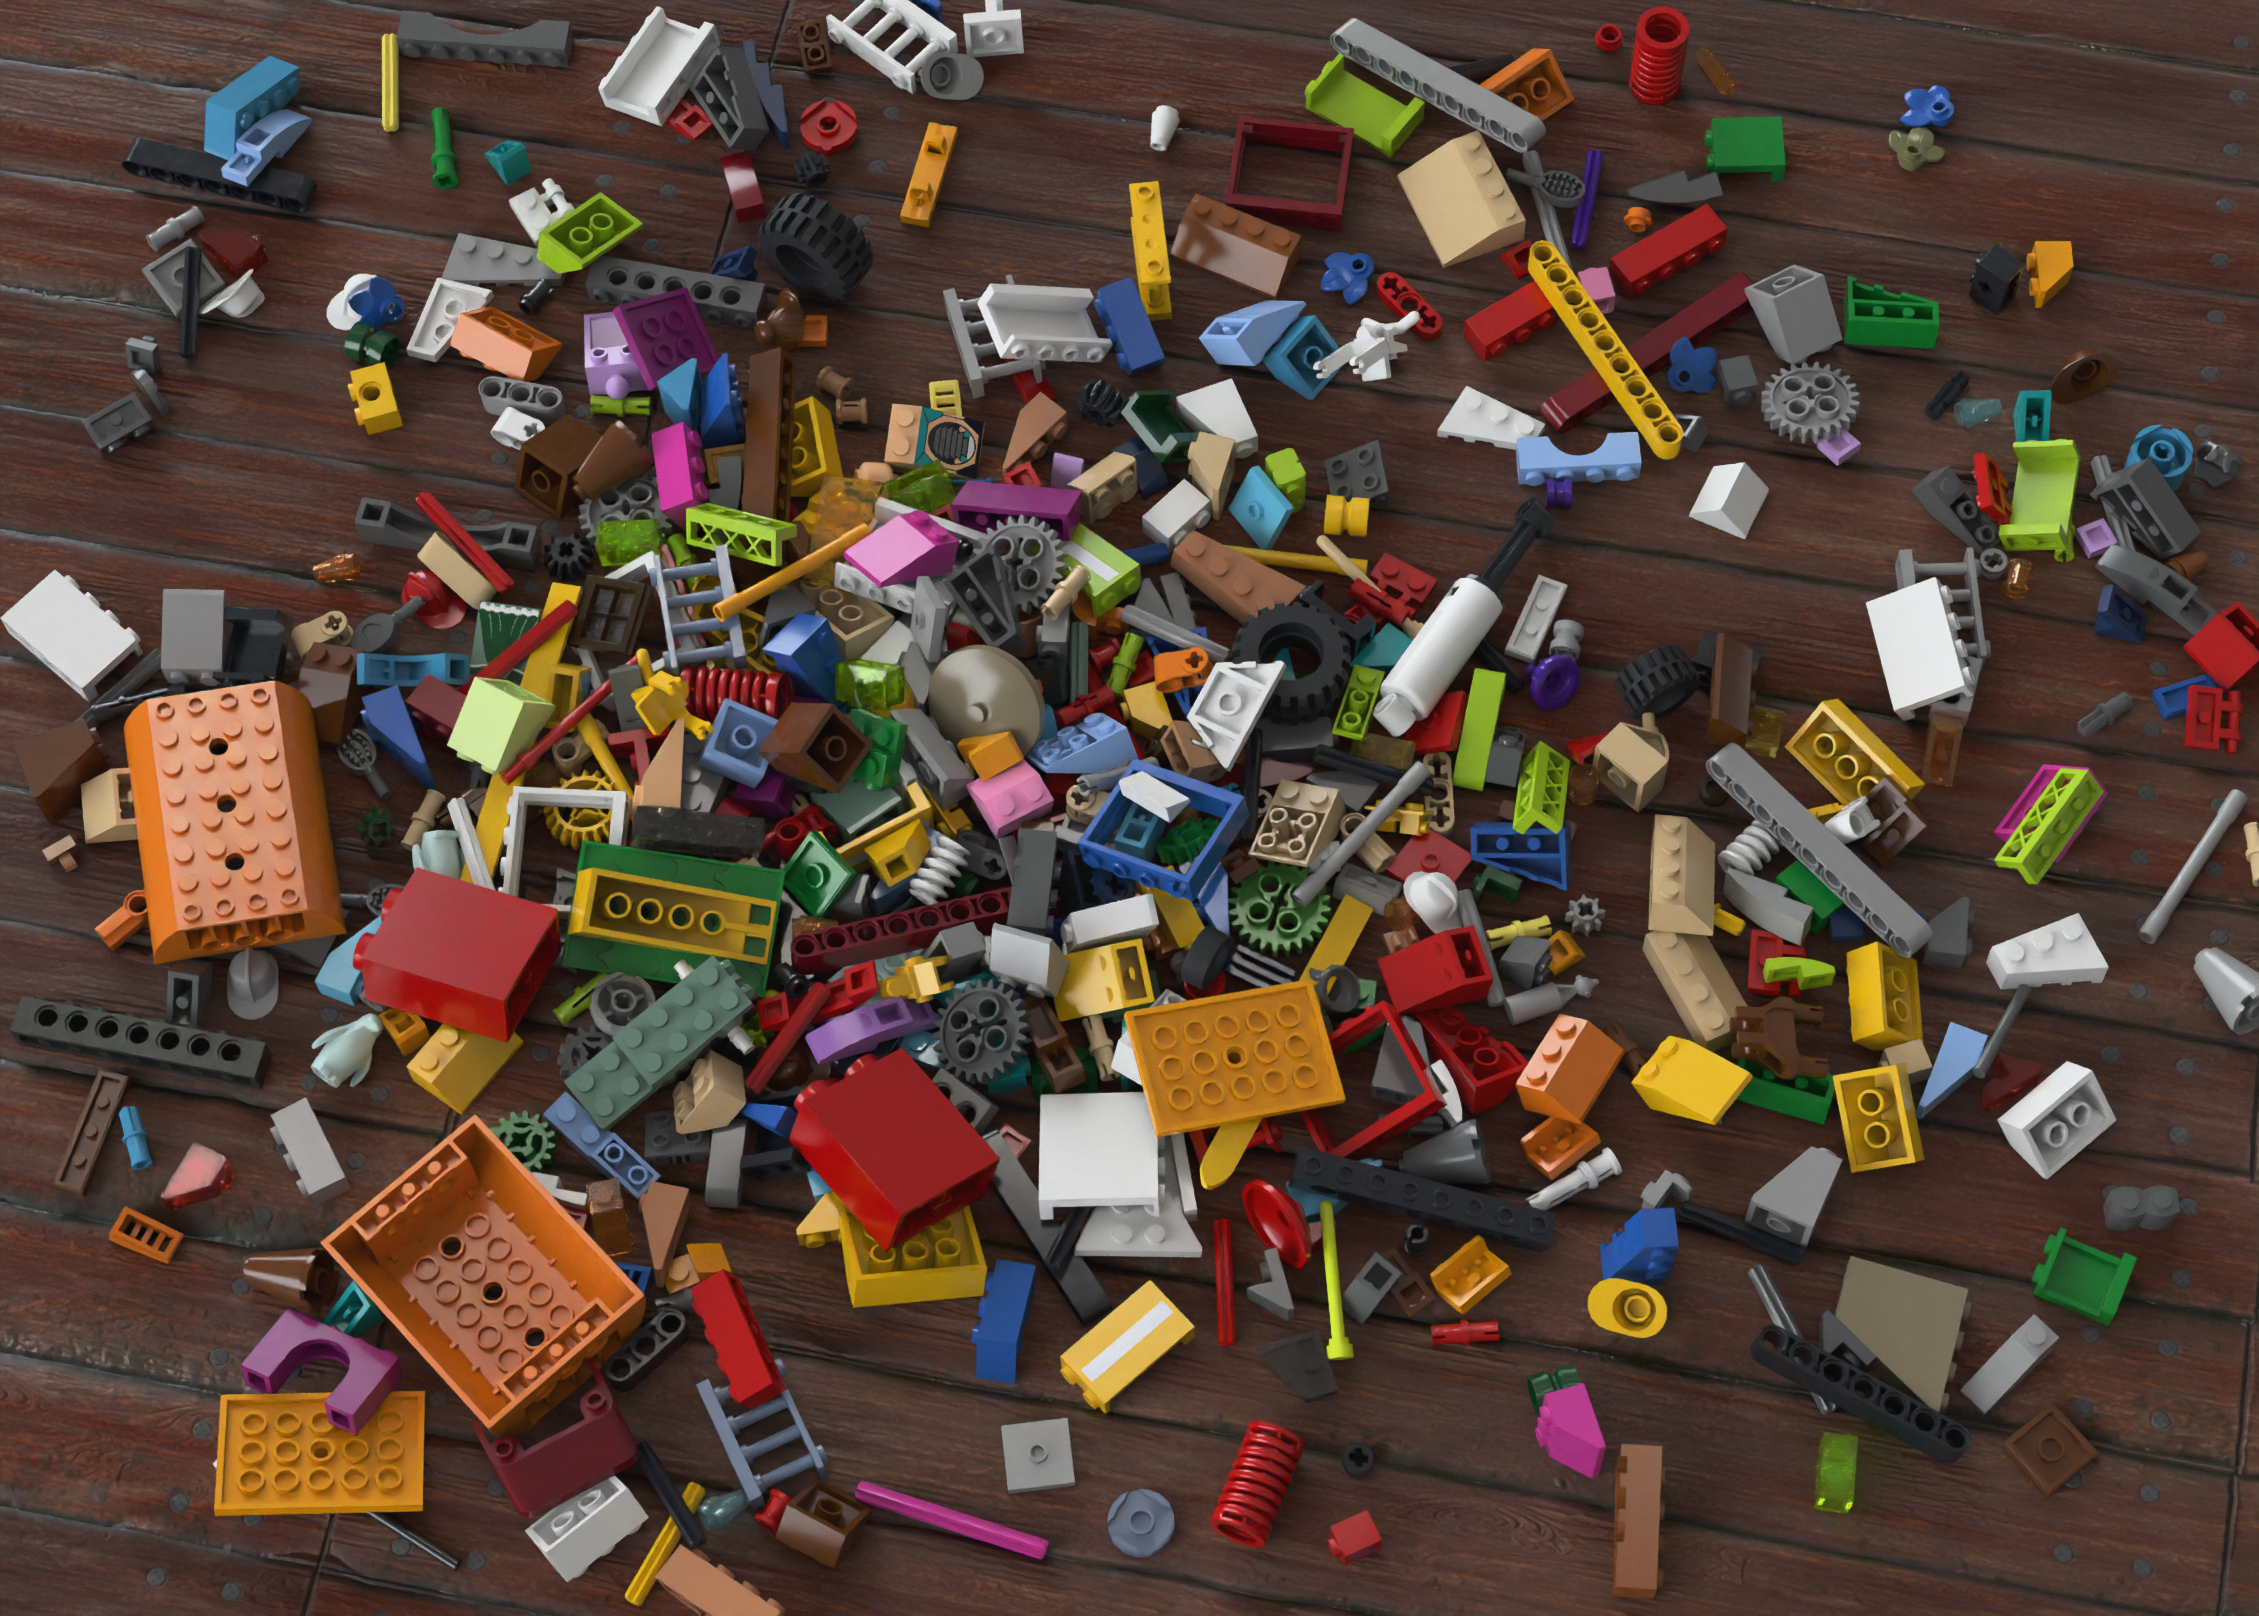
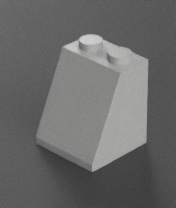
[1744,264,1842,364]
[161,589,233,686]
[1744,1146,1843,1249]

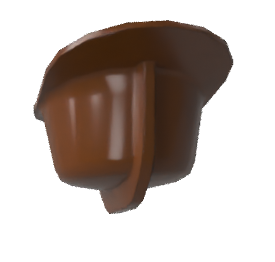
[2051,349,2117,404]
[753,1045,831,1092]

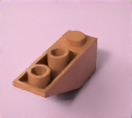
[1002,391,1068,475]

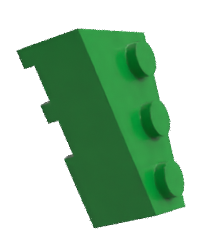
[1843,276,1939,349]
[1736,1059,1835,1125]

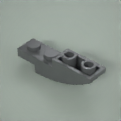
[2094,544,2218,636]

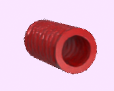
[1629,6,1689,105]
[680,665,791,722]
[1209,1421,1306,1548]

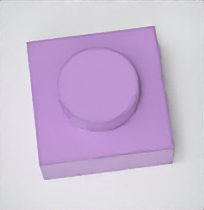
[1817,429,1861,466]
[2075,518,2118,559]

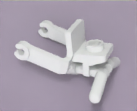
[1313,311,1420,381]

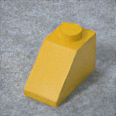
[1119,681,1173,738]

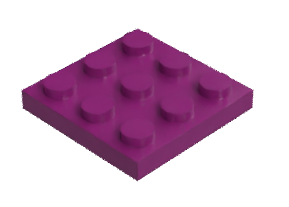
[612,287,719,391]

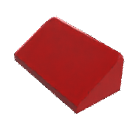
[1004,358,1057,405]

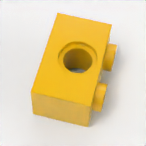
[348,362,403,435]

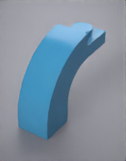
[357,653,470,689]

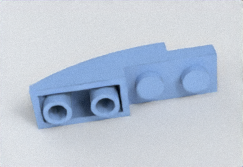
[221,109,312,187]
[543,1091,661,1200]

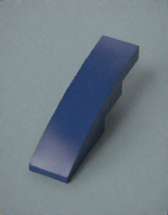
[743,41,790,149]

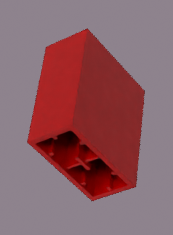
[353,867,561,1043]
[789,1048,1001,1252]

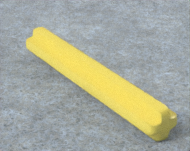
[382,33,399,132]

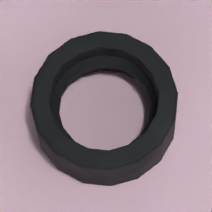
[1181,925,1232,991]

